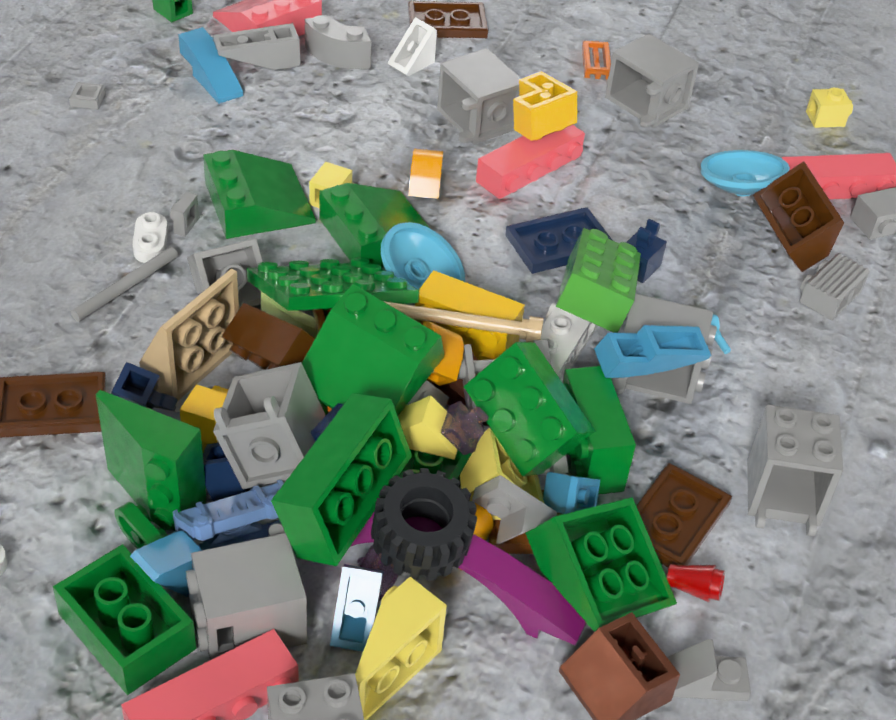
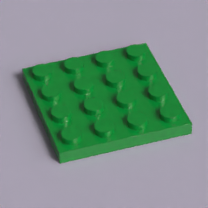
[247,258,419,311]

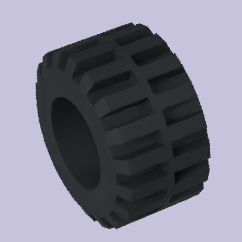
[371,468,477,581]

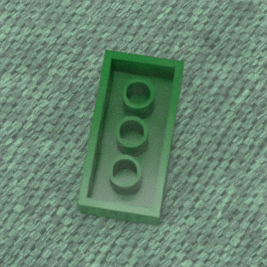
[271,393,412,566]

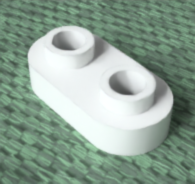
[132,212,168,263]

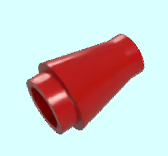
[667,564,725,603]

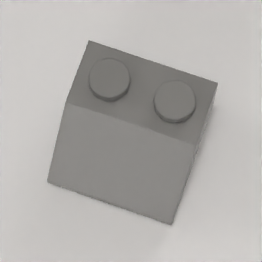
[187,238,263,309]

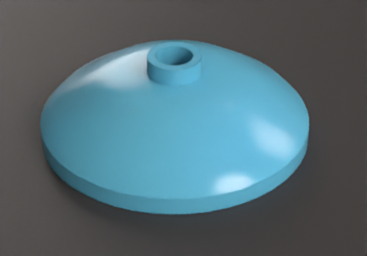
[701,150,790,197]
[381,222,465,289]

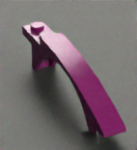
[350,513,587,646]

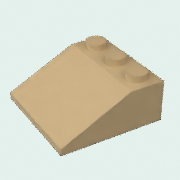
[139,268,239,401]

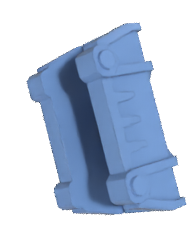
[173,479,292,550]

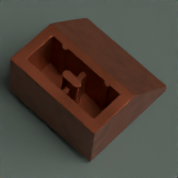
[559,612,680,720]

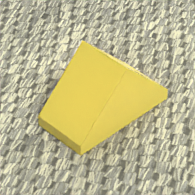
[398,395,464,460]

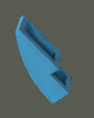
[178,27,243,104]
[594,325,712,378]

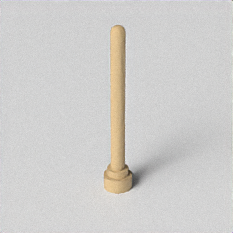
[383,301,544,343]

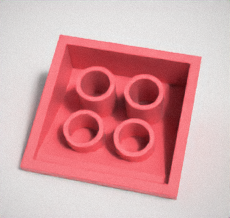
[213,0,322,36]

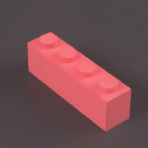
[476,124,585,199]
[782,153,896,199]
[121,629,299,720]

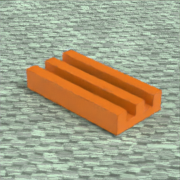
[582,41,611,80]

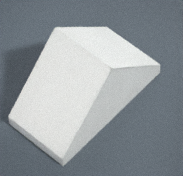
[387,17,437,77]

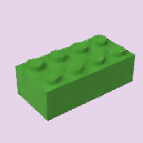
[556,228,641,333]

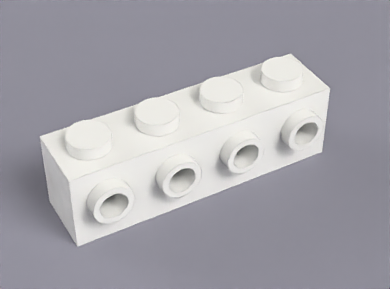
[540,303,596,383]

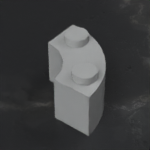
[305,15,372,69]

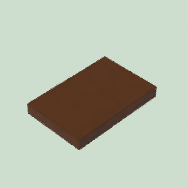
[408,1,488,38]
[0,372,106,438]
[636,463,733,568]

